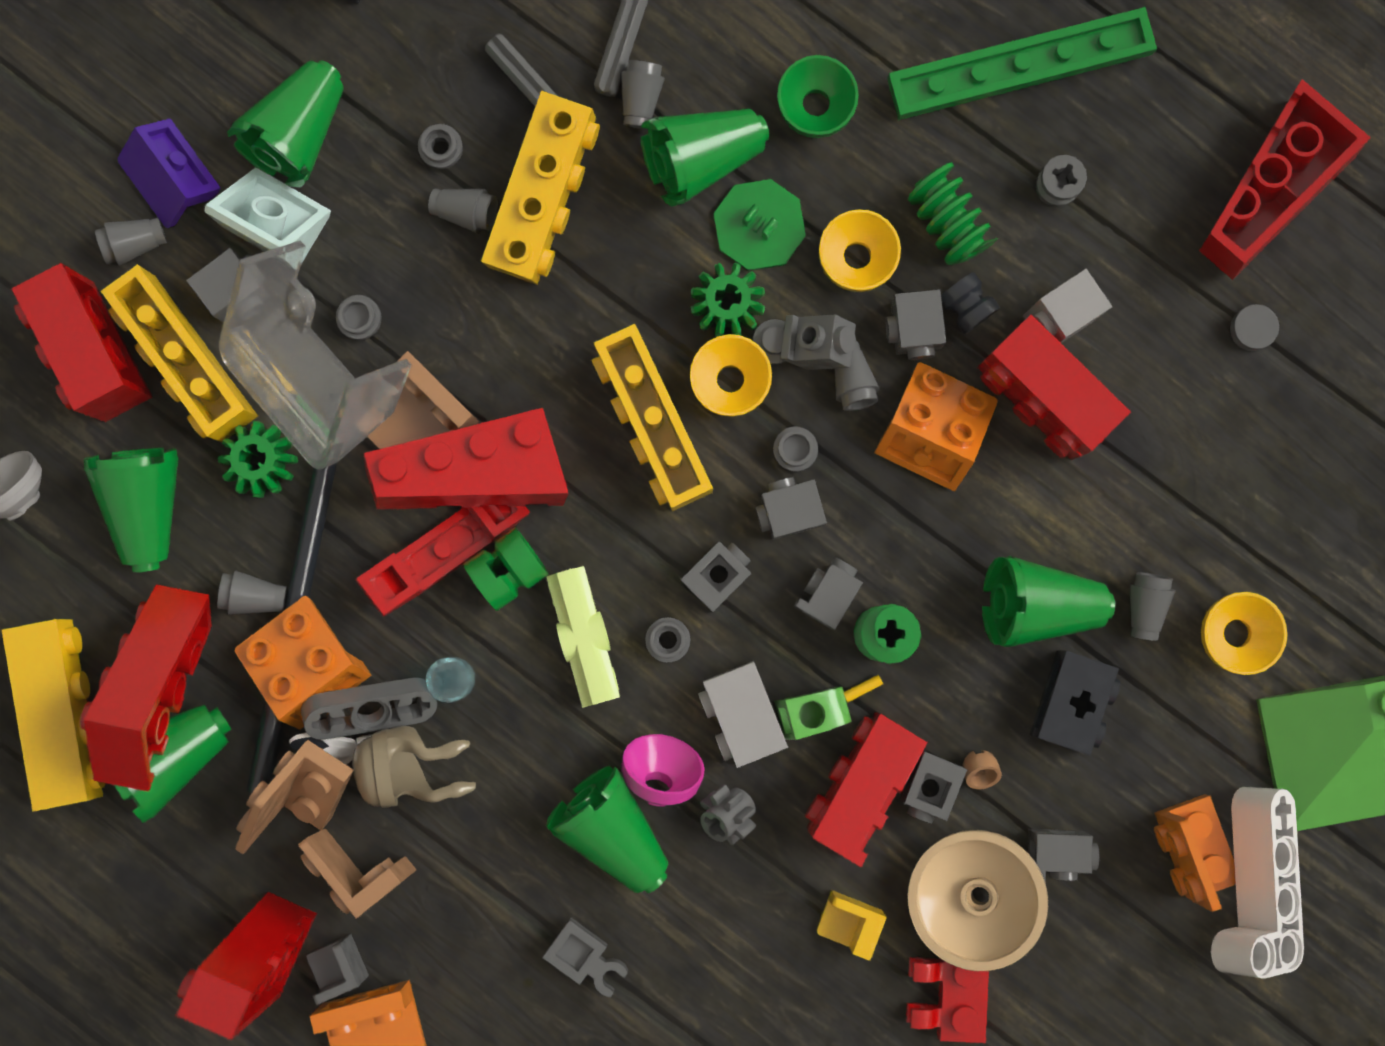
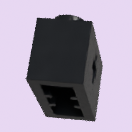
[1029,650,1120,756]

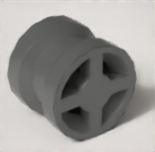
[1035,155,1087,207]

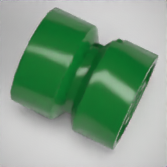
[463,527,549,611]

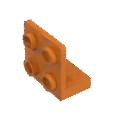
[875,362,998,492]
[235,596,372,730]
[1154,794,1236,912]
[310,980,426,1046]

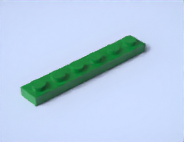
[887,7,1157,120]

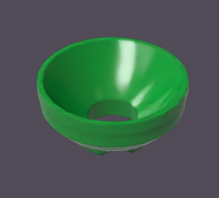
[777,55,859,138]

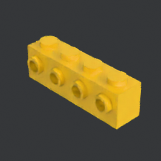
[481,90,600,285]
[101,264,258,442]
[591,324,713,512]
[2,619,105,812]

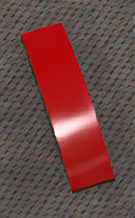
[356,505,530,617]

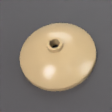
[908,830,1048,971]

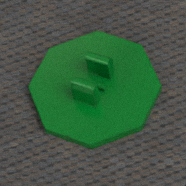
[714,179,806,271]

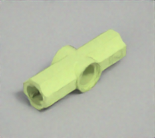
[547,566,620,708]

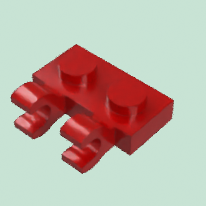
[906,957,989,1043]

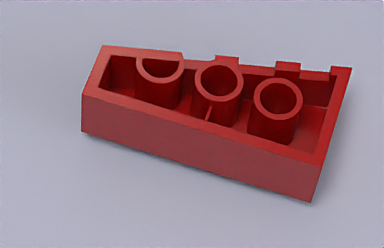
[1199,79,1371,280]
[364,408,569,509]
[80,584,212,792]
[176,892,317,1040]

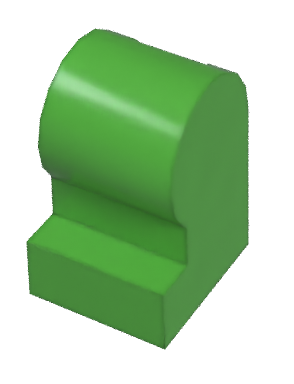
[774,686,852,740]

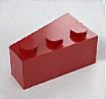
[805,712,928,867]

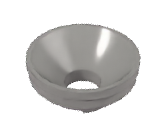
[0,451,42,521]

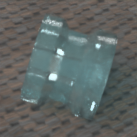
[426,657,475,703]

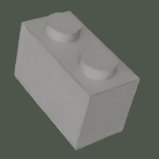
[1023,269,1112,343]
[698,661,788,768]

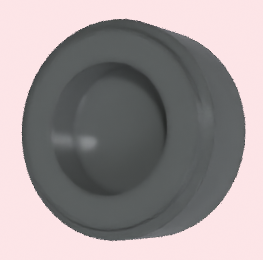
[1230,304,1279,351]

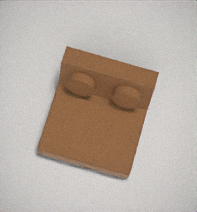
[354,351,479,449]
[235,740,354,854]
[298,829,416,919]

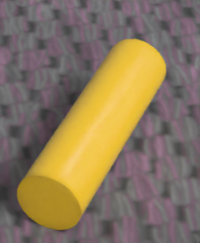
[844,675,883,703]

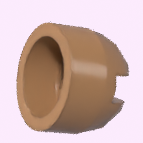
[962,750,1002,789]

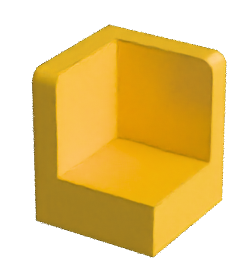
[816,890,887,961]

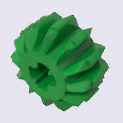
[691,263,765,337]
[217,421,298,498]

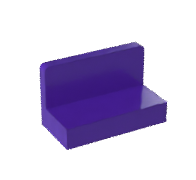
[118,119,221,228]

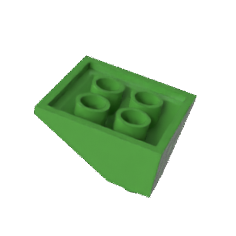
[1256,675,1385,831]

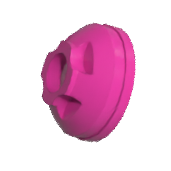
[621,734,705,806]

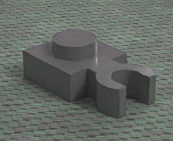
[543,918,628,997]

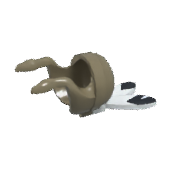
[289,726,476,808]

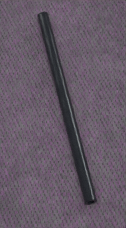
[246,394,350,792]

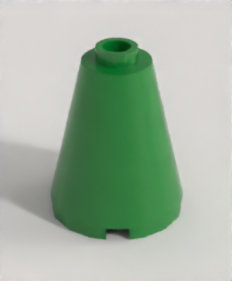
[227,60,344,188]
[641,109,769,207]
[83,448,178,572]
[982,556,1115,647]
[114,705,232,823]
[546,766,668,893]

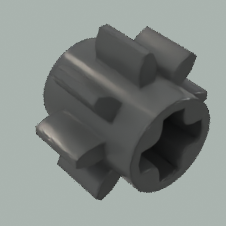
[700,784,756,845]

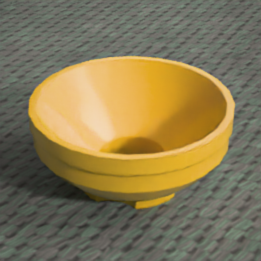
[819,209,901,292]
[690,334,772,417]
[1201,592,1287,675]

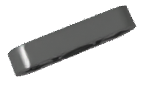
[301,678,437,740]

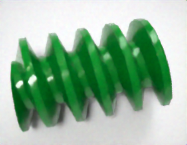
[908,162,998,265]
[853,604,921,664]

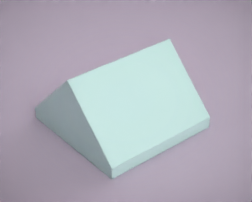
[204,167,331,270]

